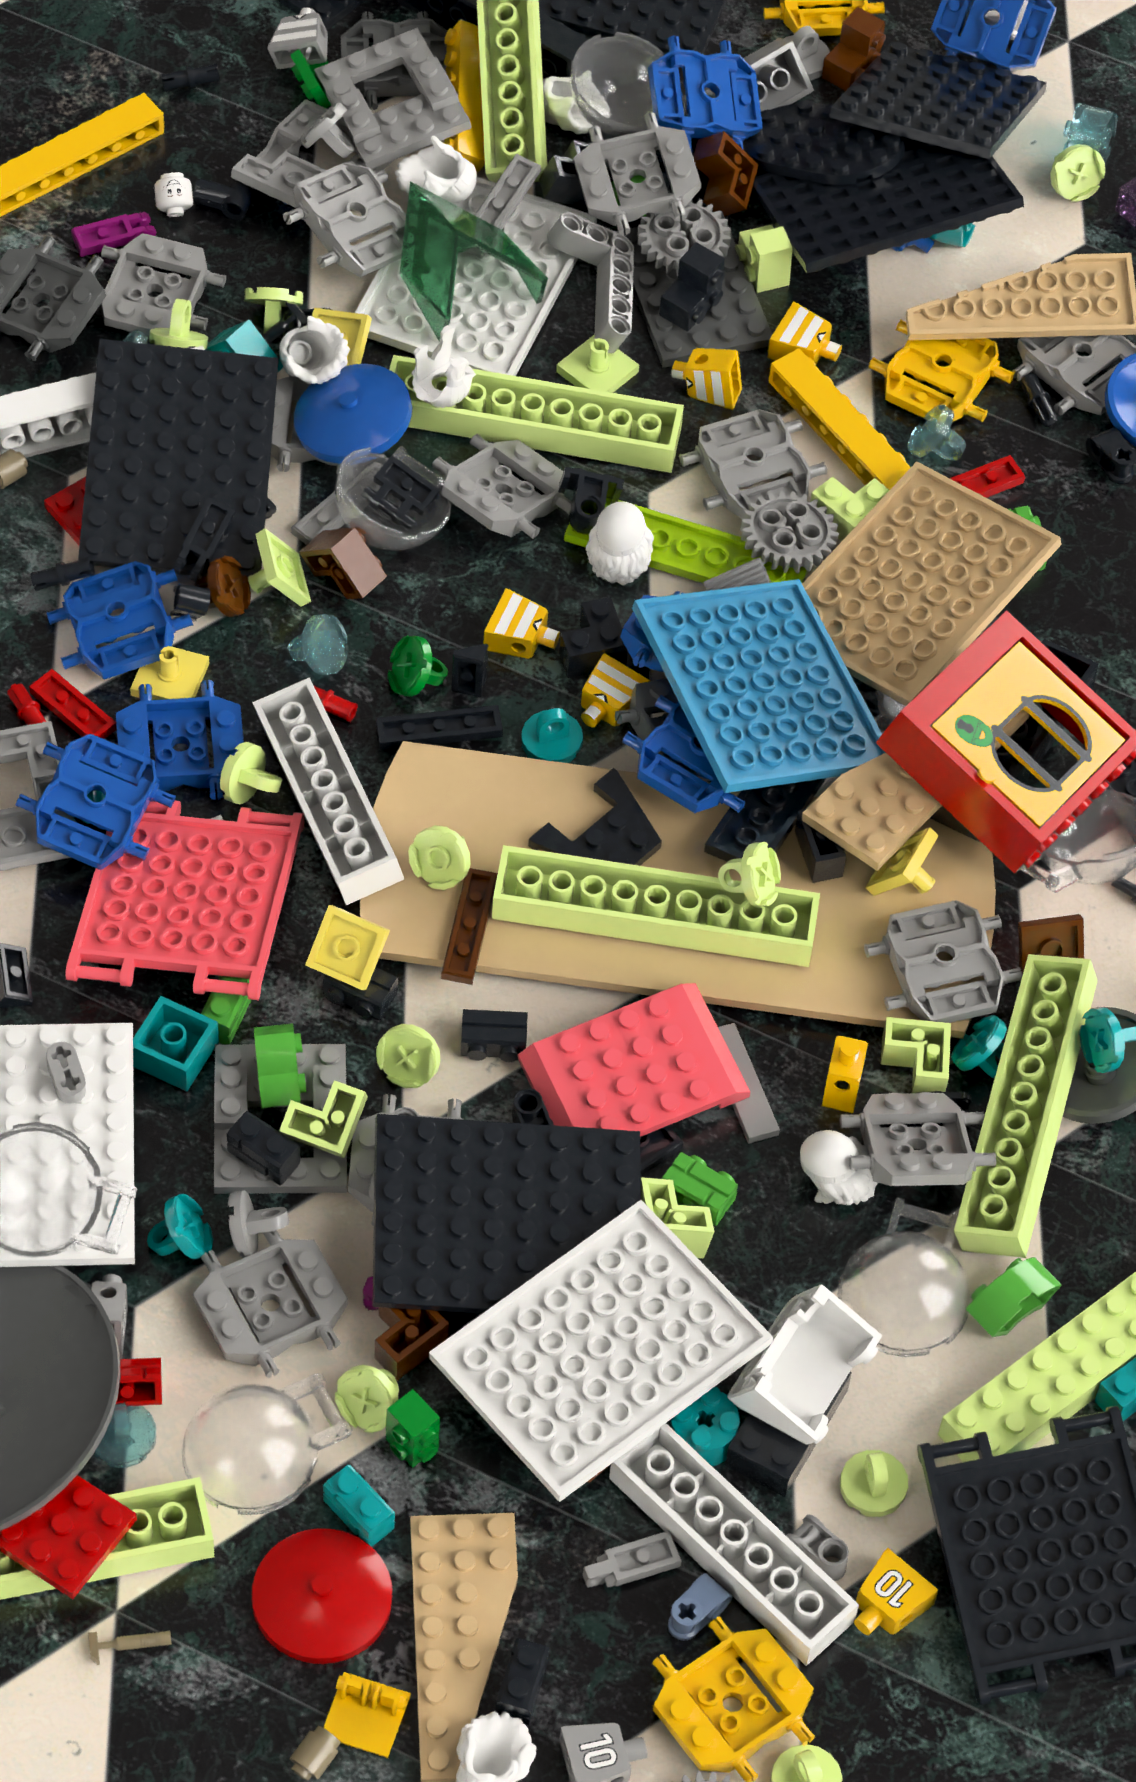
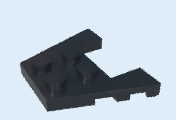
[528,768,662,866]

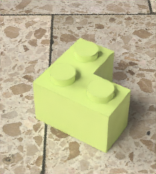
[735,224,793,293]
[810,476,889,541]
[881,1017,951,1093]
[279,1080,368,1158]
[641,1178,714,1259]

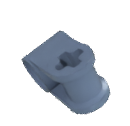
[668,1573,732,1641]

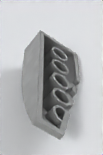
[651,38,814,122]

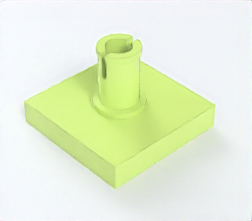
[556,335,639,393]
[248,529,311,607]

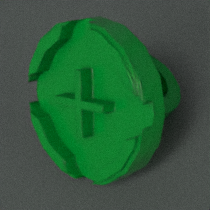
[388,635,448,697]

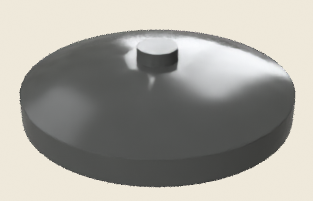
[1062,1007,1136,1124]

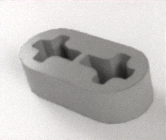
[46,1042,86,1104]

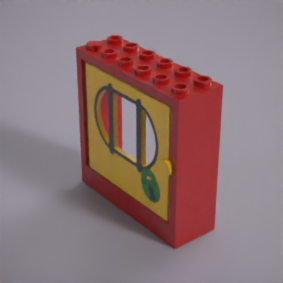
[876,610,1136,873]

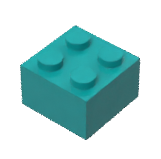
[133,996,219,1091]

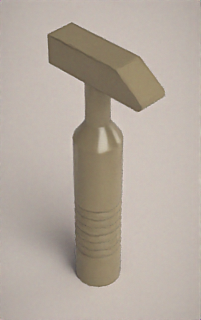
[88,1631,171,1665]

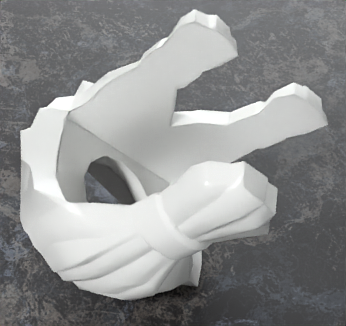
[411,325,476,408]

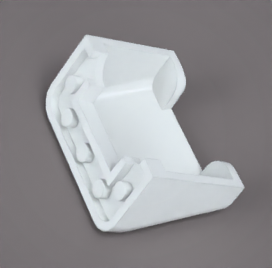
[728,1284,882,1444]

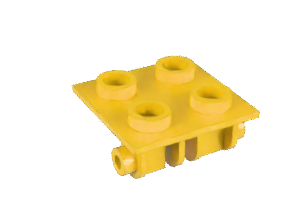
[323,1672,411,1758]

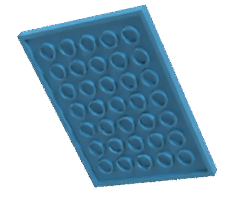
[632,579,886,793]

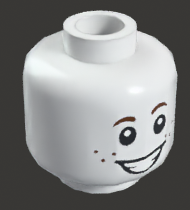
[154,173,193,217]

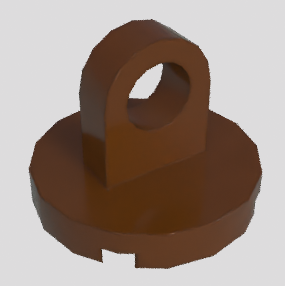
[193,556,251,617]

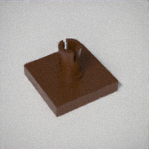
[1018,914,1084,982]

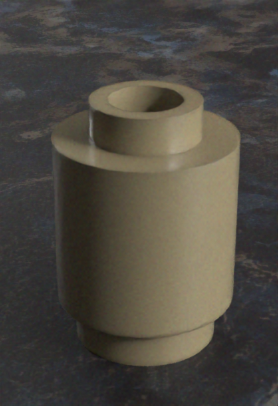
[0,449,28,489]
[289,1725,341,1782]

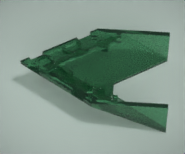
[399,181,548,342]

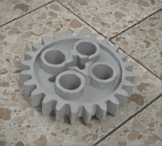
[637,199,731,276]
[740,491,839,573]

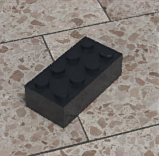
[725,1372,852,1497]

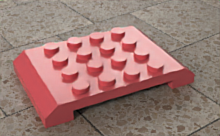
[518,983,750,1137]

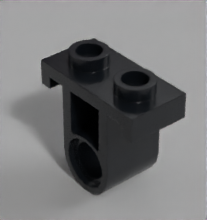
[558,467,624,534]

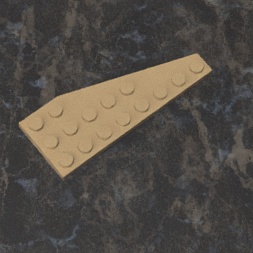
[906,253,1136,340]
[802,710,1029,871]
[410,1513,518,1782]

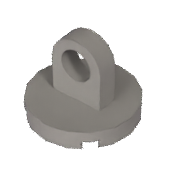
[784,26,830,80]
[299,102,355,158]
[228,1190,290,1258]

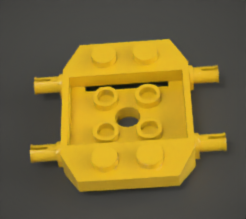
[763,0,885,36]
[868,319,1014,427]
[652,1616,815,1782]

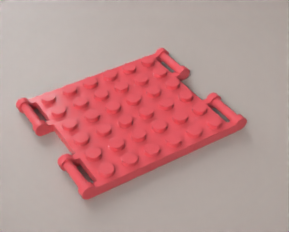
[65,800,305,1000]

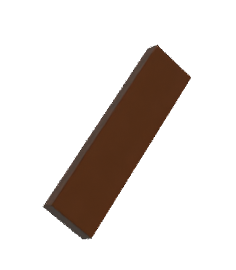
[441,868,498,985]

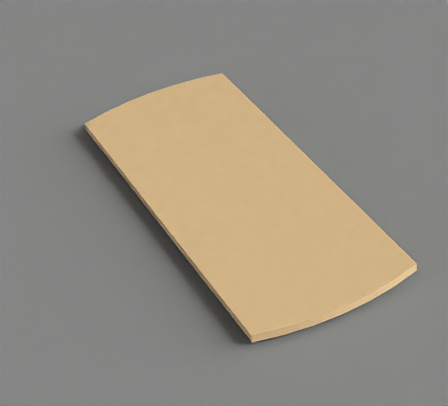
[360,741,996,1039]

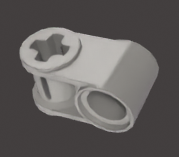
[786,1514,849,1581]

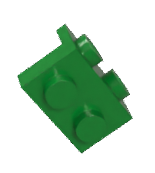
[290,49,331,108]

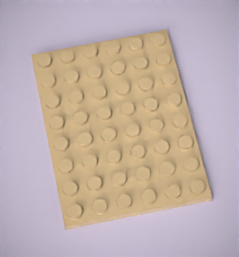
[802,461,1061,706]

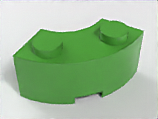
[254,1023,307,1108]
[966,1257,1061,1337]

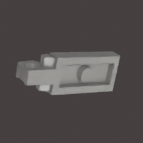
[582,1531,682,1588]

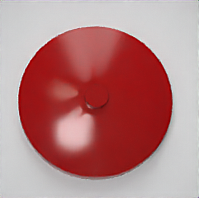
[252,1528,392,1664]

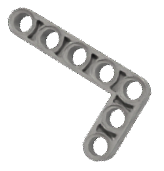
[547,212,634,353]

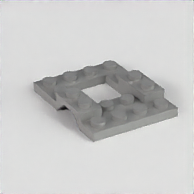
[314,28,472,169]
[231,99,393,210]
[0,721,76,871]
[214,1044,347,1194]

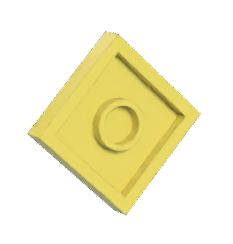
[312,308,372,366]
[130,646,209,700]
[865,828,939,896]
[305,905,390,990]

